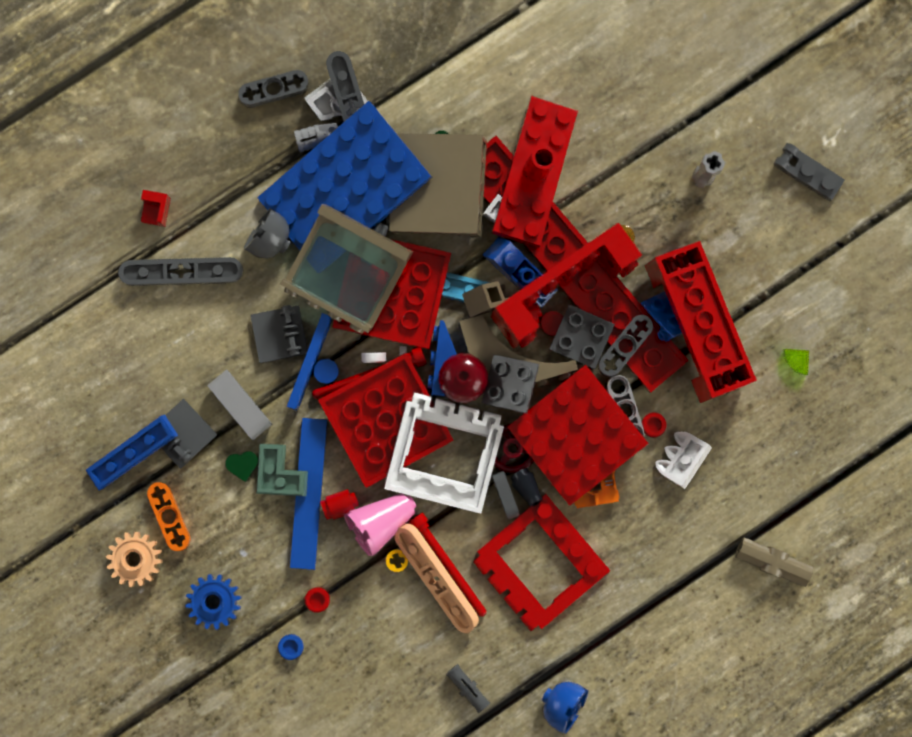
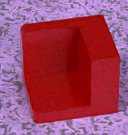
[141,190,171,227]

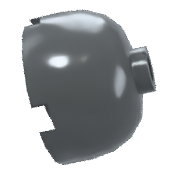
[244,208,290,259]

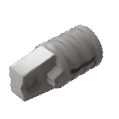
[294,123,338,152]

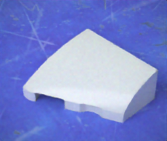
[305,79,368,121]

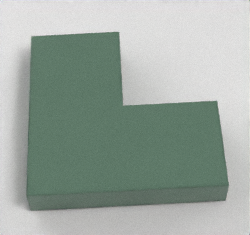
[256,444,308,496]

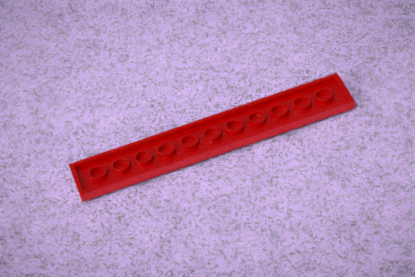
[484,135,689,393]

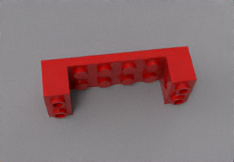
[490,222,642,349]
[644,241,757,403]

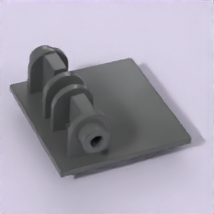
[549,304,615,369]
[250,305,308,363]
[481,355,539,414]
[161,399,217,469]

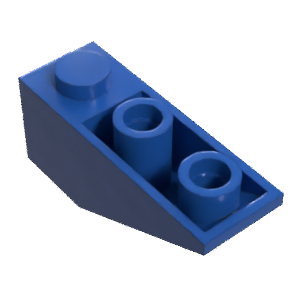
[483,237,558,308]
[427,320,457,398]

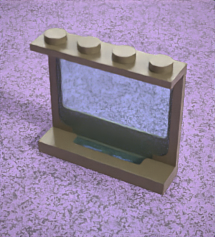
[280,204,413,334]

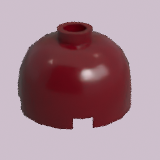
[438,353,488,403]

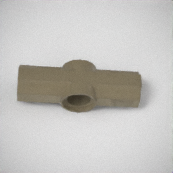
[735,538,814,587]

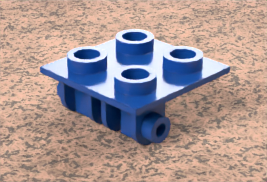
[641,291,682,341]

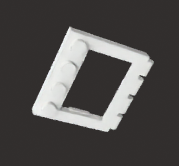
[384,392,504,514]

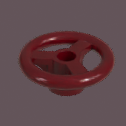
[494,424,534,474]

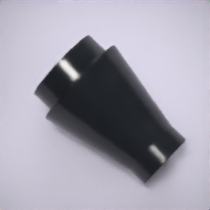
[510,468,543,507]

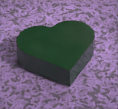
[225,451,259,482]

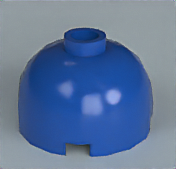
[542,681,589,734]

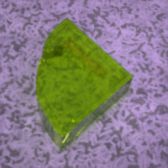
[783,349,809,376]

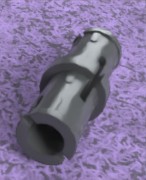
[446,664,490,713]

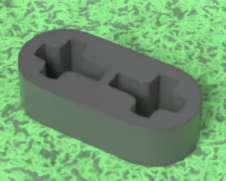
[492,471,520,520]

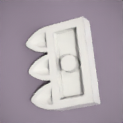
[655,431,712,489]

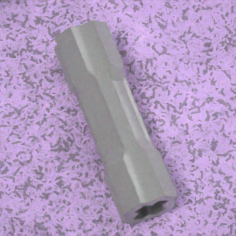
[692,151,725,188]

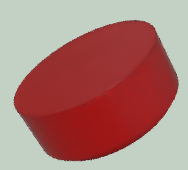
[540,311,564,336]
[641,412,667,438]
[305,587,330,613]

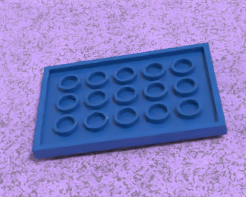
[257,101,432,274]

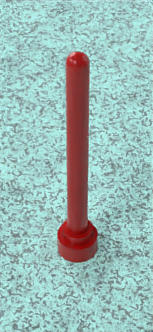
[312,347,427,399]
[406,512,487,617]

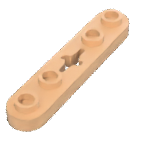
[394,524,479,633]

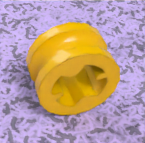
[386,549,408,572]

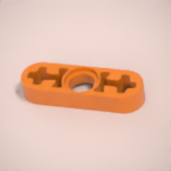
[147,482,191,551]

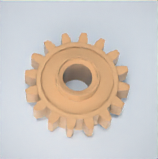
[106,532,163,587]

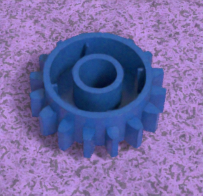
[185,574,242,630]

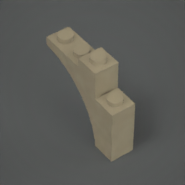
[459,314,578,394]

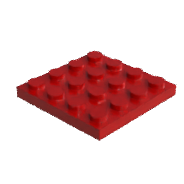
[332,239,451,350]
[318,352,454,488]
[507,365,649,506]

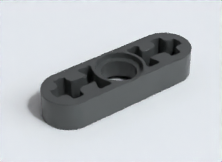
[238,70,309,108]
[598,315,653,377]

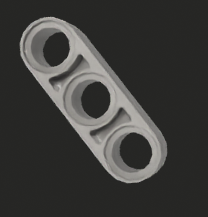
[207,369,272,440]
[605,375,645,437]

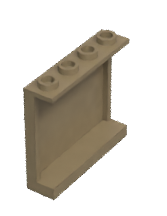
[386,133,487,238]

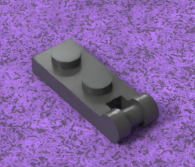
[774,143,845,201]

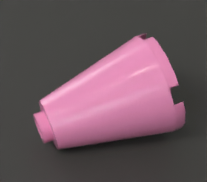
[344,493,417,556]

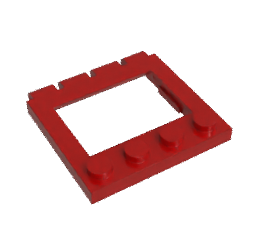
[473,494,611,632]

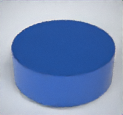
[314,359,339,384]
[278,634,304,660]

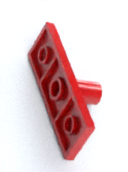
[491,96,578,248]

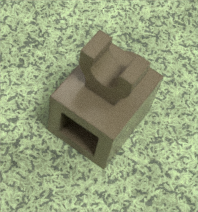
[462,281,509,318]

